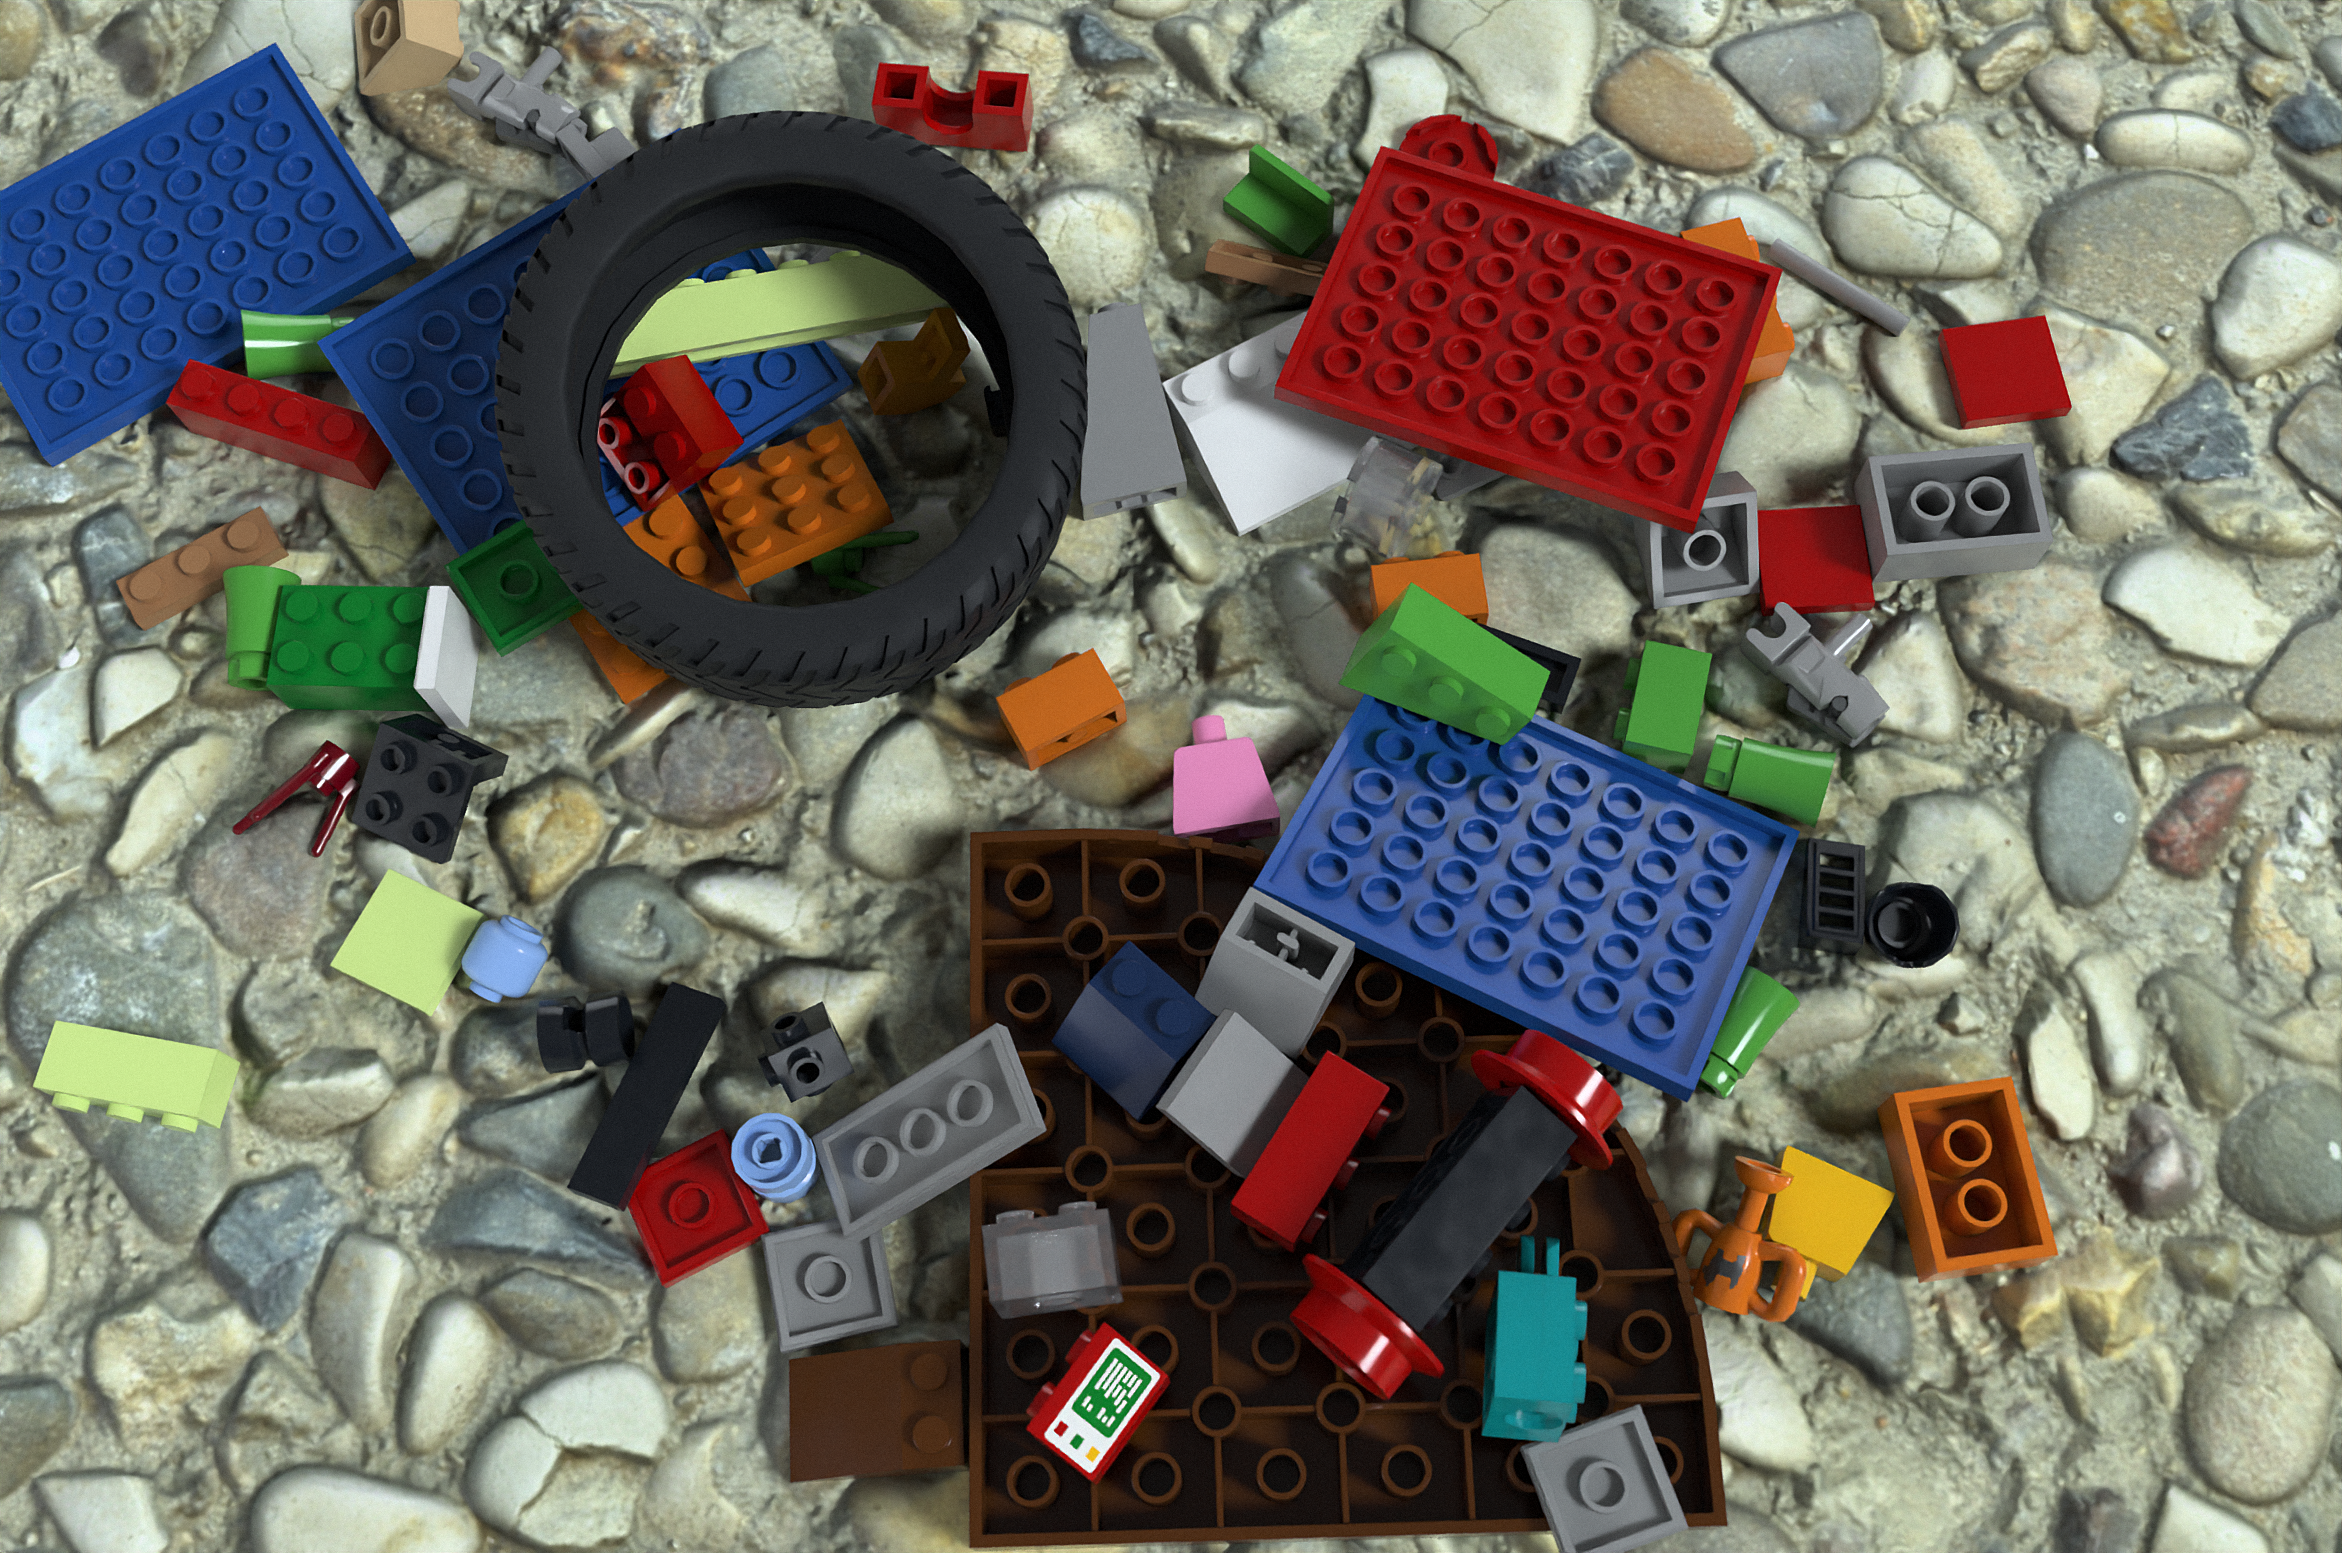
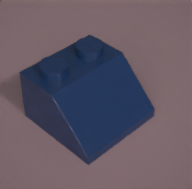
[1052,940,1217,1122]

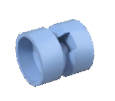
[731,1113,821,1203]

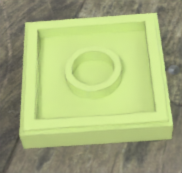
[330,869,489,1016]

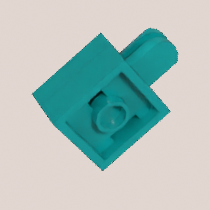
[1482,1234,1587,1443]

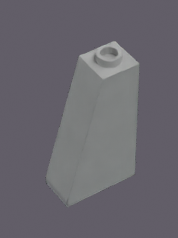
[1080,302,1187,521]

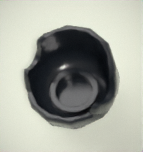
[1864,882,1961,968]

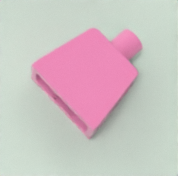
[1173,715,1280,844]

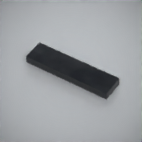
[567,982,726,1212]

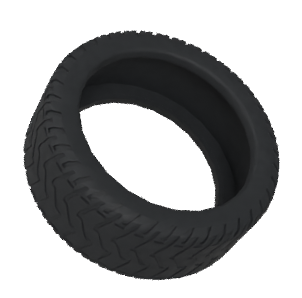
[494,110,1088,709]

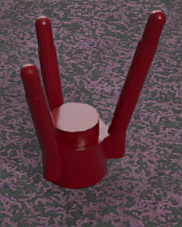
[232,740,361,858]

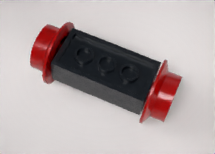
[1290,1029,1623,1401]

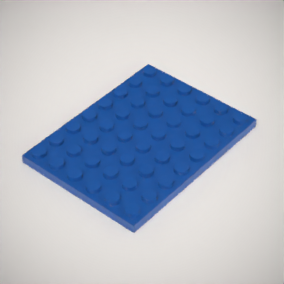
[0,42,417,467]
[317,128,853,556]
[1253,694,1800,1102]

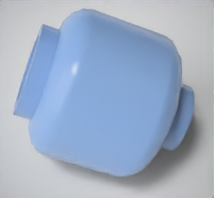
[461,915,548,1003]

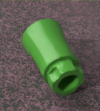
[240,309,355,380]
[222,565,302,691]
[1703,734,1836,828]
[1696,965,1800,1100]

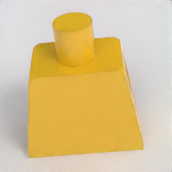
[1759,1145,1895,1302]

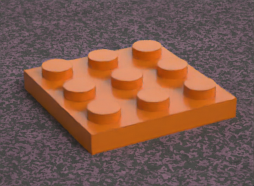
[697,419,895,588]
[568,494,752,705]

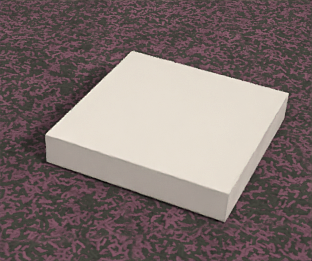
[413,586,482,729]

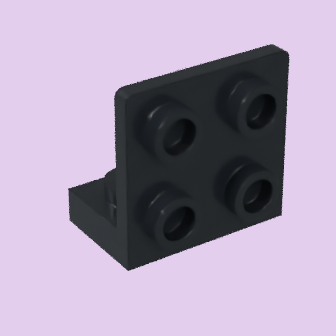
[352,713,509,864]

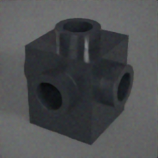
[757,1001,855,1103]

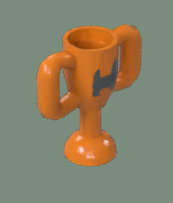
[1671,1156,1807,1323]

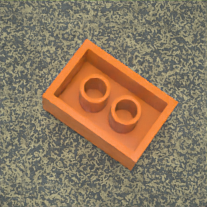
[1877,1076,2059,1283]

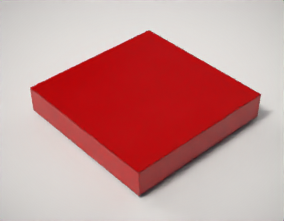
[1938,315,2072,430]
[1757,505,1875,616]
[627,1128,772,1288]

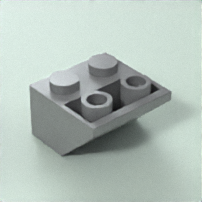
[1194,887,1355,1062]

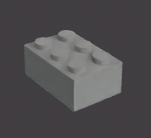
[1853,442,2053,583]

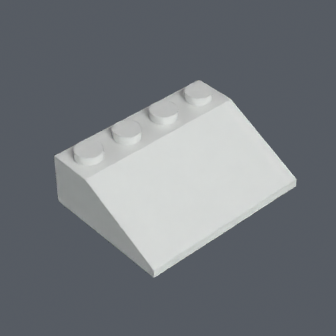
[1162,311,1419,537]

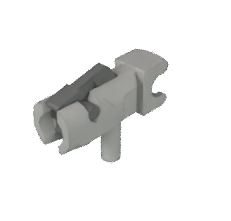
[447,46,587,159]
[1740,602,1890,748]

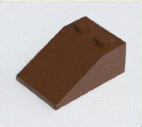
[789,1339,969,1483]

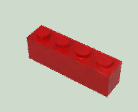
[166,359,393,491]

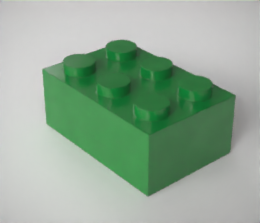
[266,584,435,712]

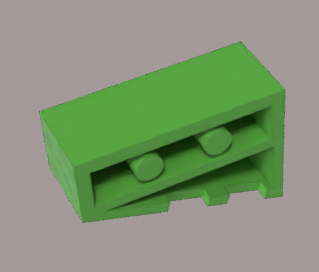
[1338,582,1550,745]

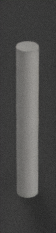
[1766,238,1911,337]

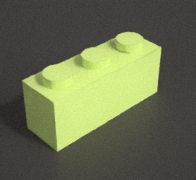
[33,1020,240,1134]

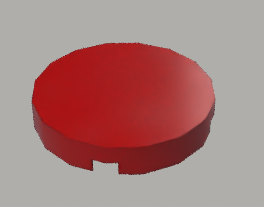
[1398,114,1499,180]

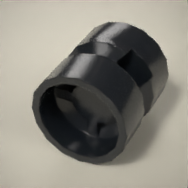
[536,990,635,1074]

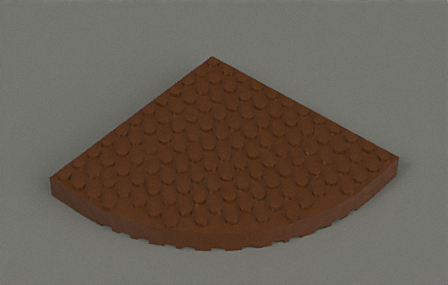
[969,828,1728,1551]

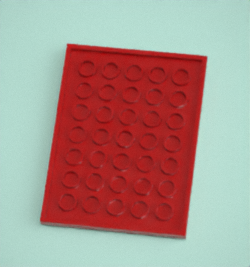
[1274,146,1783,534]

